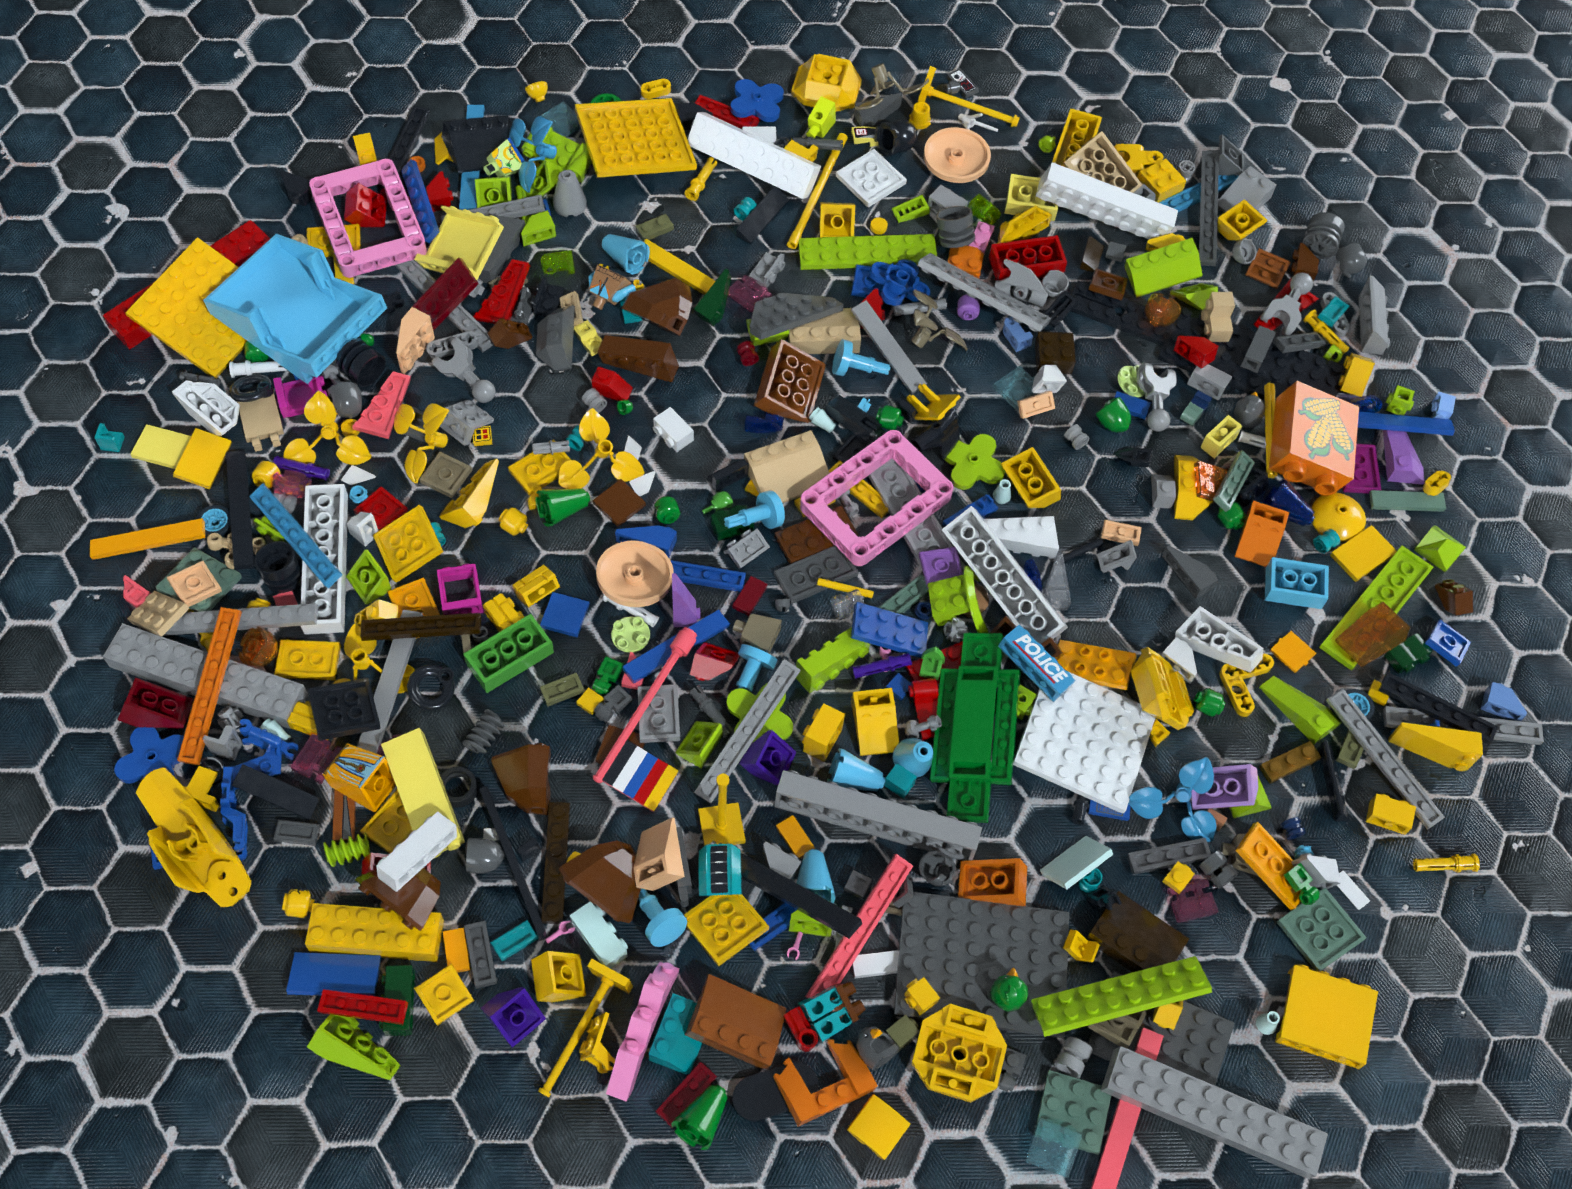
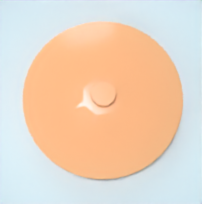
[924,127,991,183]
[596,541,674,607]

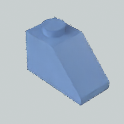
[1480,682,1527,721]

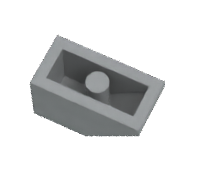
[1151,474,1176,509]

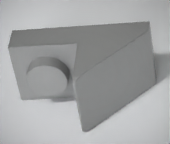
[1097,540,1137,573]

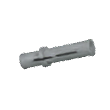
[893,298,947,316]

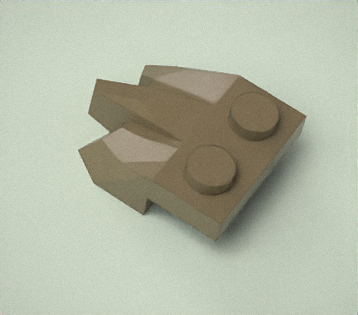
[1088,1010,1146,1049]

